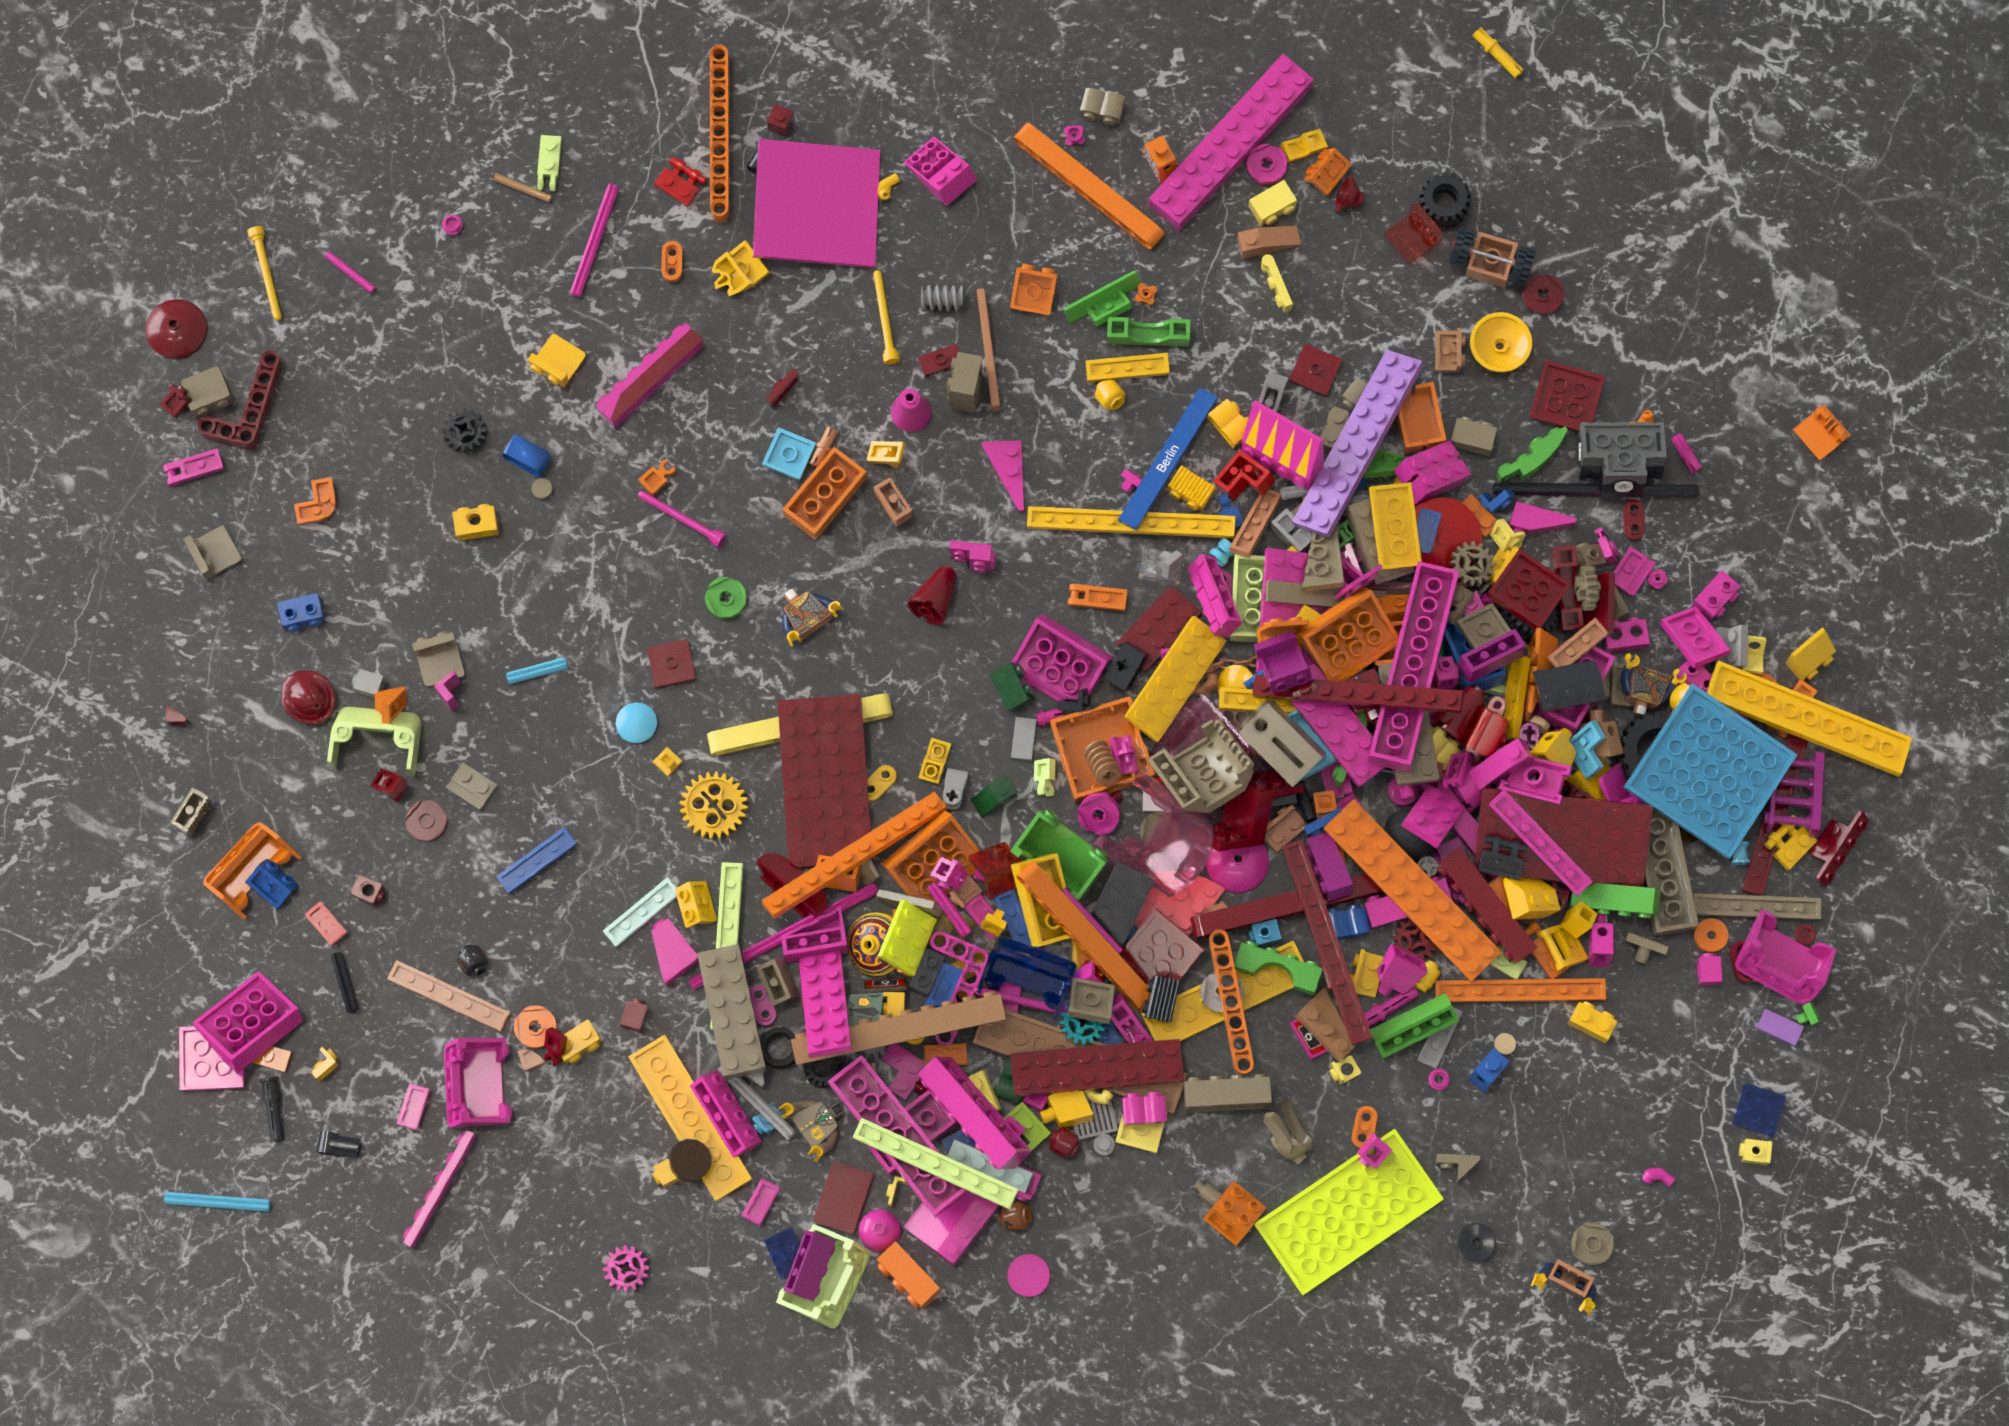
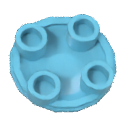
[616,702,657,743]

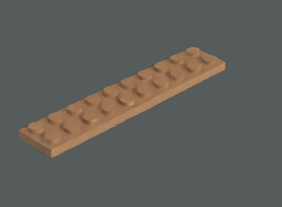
[973,1009,1188,1114]

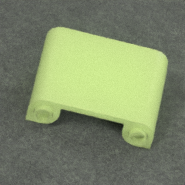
[776,1224,870,1329]

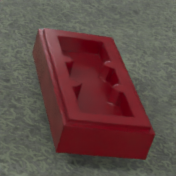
[918,344,959,377]
[766,369,799,408]

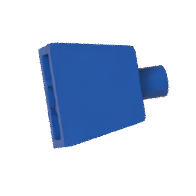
[1468,1048,1511,1093]

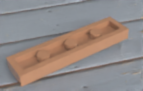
[1230,490,1282,558]

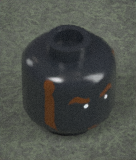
[457,945,488,976]

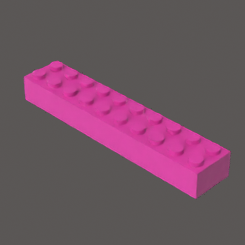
[1148,54,1314,231]
[1368,561,1459,773]

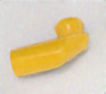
[878,173,900,200]

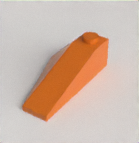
[1524,628,1559,721]

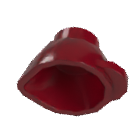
[1335,176,1365,212]

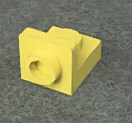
[1490,519,1526,552]

